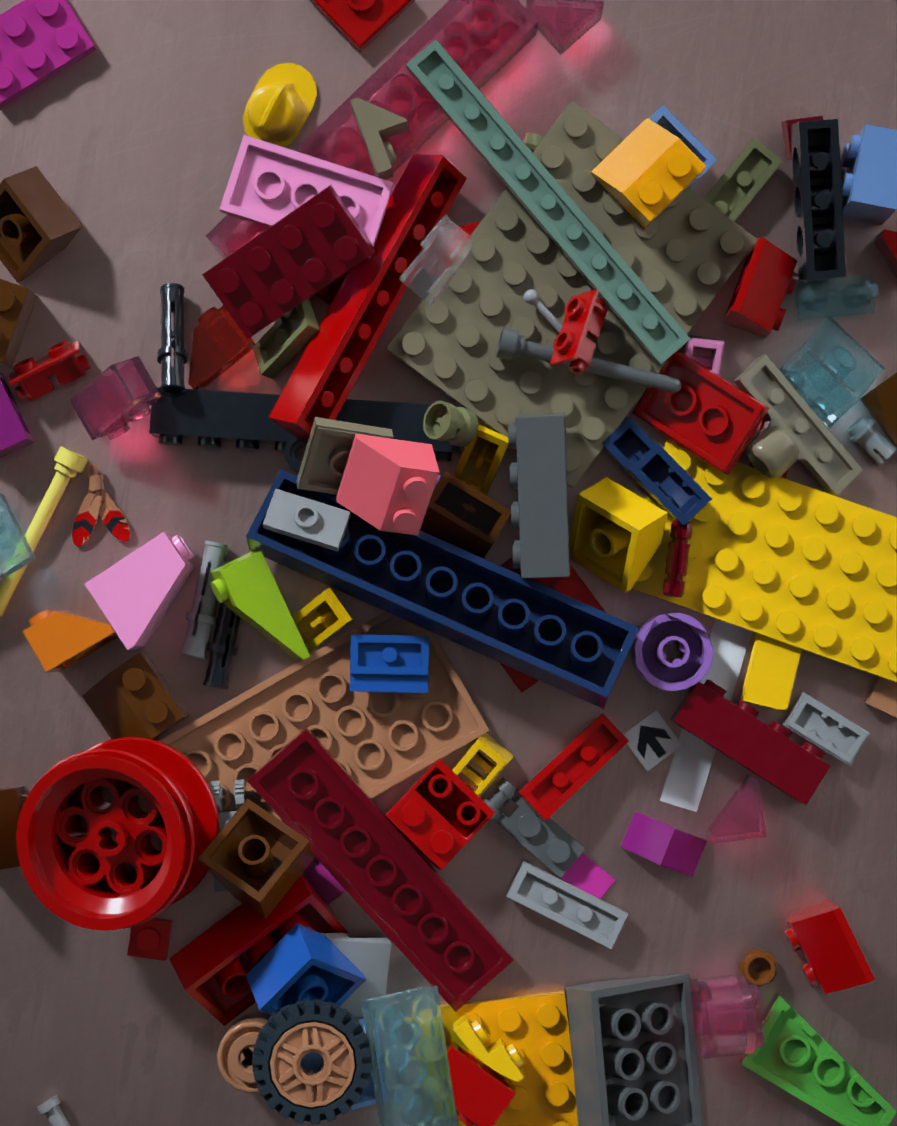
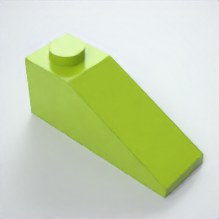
[210,551,310,660]

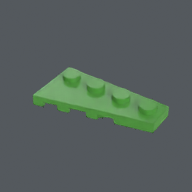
[740,995,897,1126]

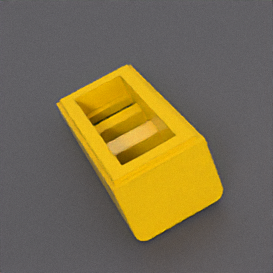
[452,733,513,797]

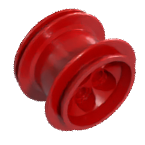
[16,737,219,931]

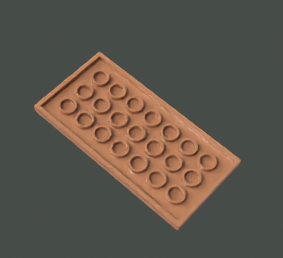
[159,611,490,824]

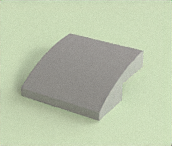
[321,933,392,1017]

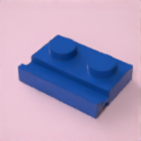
[350,634,429,693]

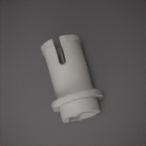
[847,416,897,465]

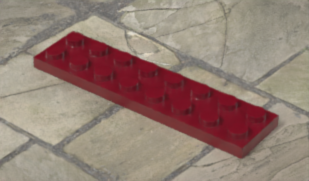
[247,727,514,1012]

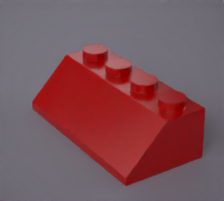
[169,873,348,1026]

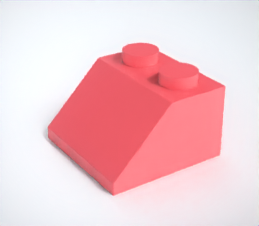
[336,434,440,536]

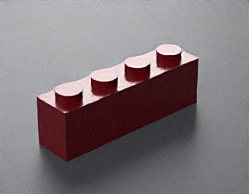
[670,679,831,805]

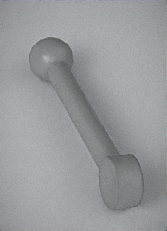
[524,289,562,333]

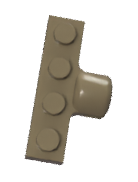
[733,354,863,496]

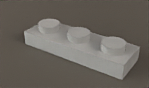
[506,860,628,949]

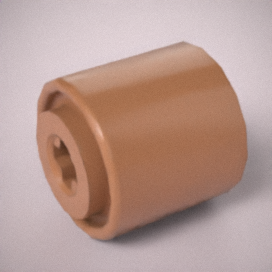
[217,1012,272,1093]

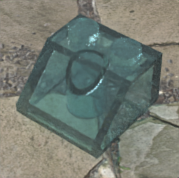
[779,316,885,428]

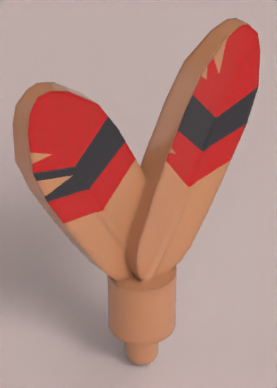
[72,464,131,546]

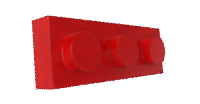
[517,713,629,822]

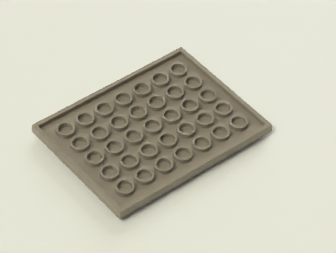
[386,100,757,488]

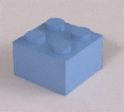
[841,124,897,225]

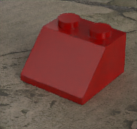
[722,237,799,338]
[784,898,875,995]

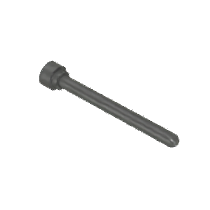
[496,327,681,393]

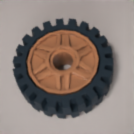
[252,999,372,1124]

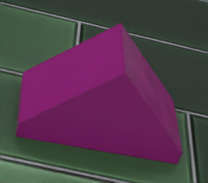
[620,811,707,877]

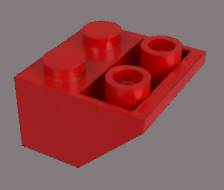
[385,759,495,870]

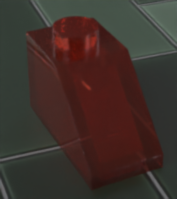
[188,305,255,390]

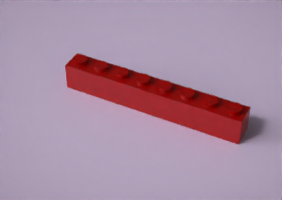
[268,154,467,440]

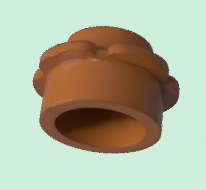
[738,948,777,987]

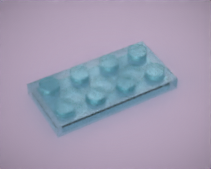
[361,985,459,1126]

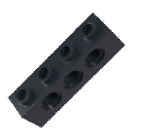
[790,119,846,280]

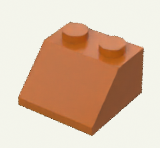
[22,609,119,672]

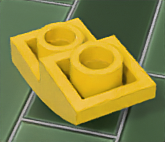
[453,1014,525,1082]

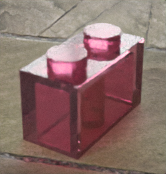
[69,356,162,440]

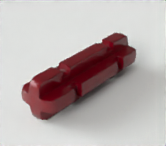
[663,521,693,598]

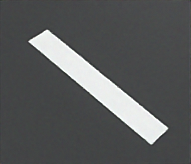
[660,619,752,812]

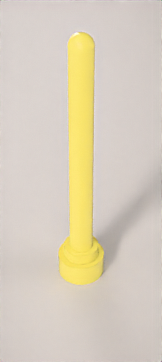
[0,446,89,617]

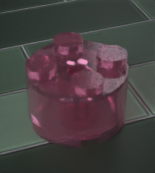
[691,974,764,1059]

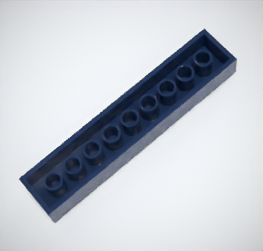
[246,469,639,709]

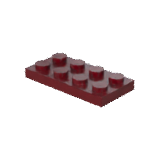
[202,185,376,339]

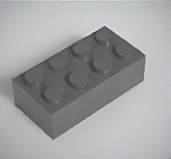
[508,412,570,578]

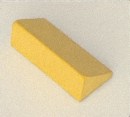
[740,633,802,711]

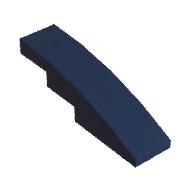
[602,416,712,526]

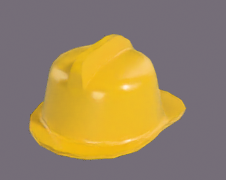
[243,63,317,148]

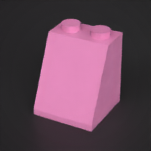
[84,532,195,651]

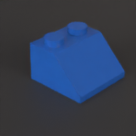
[246,924,366,1015]

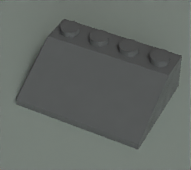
[566,973,703,1126]

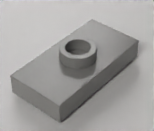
[263,489,351,552]
[782,692,870,766]

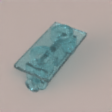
[795,275,878,320]

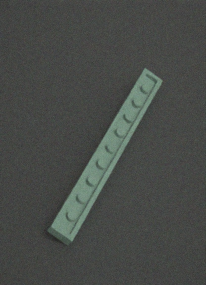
[406,39,690,366]

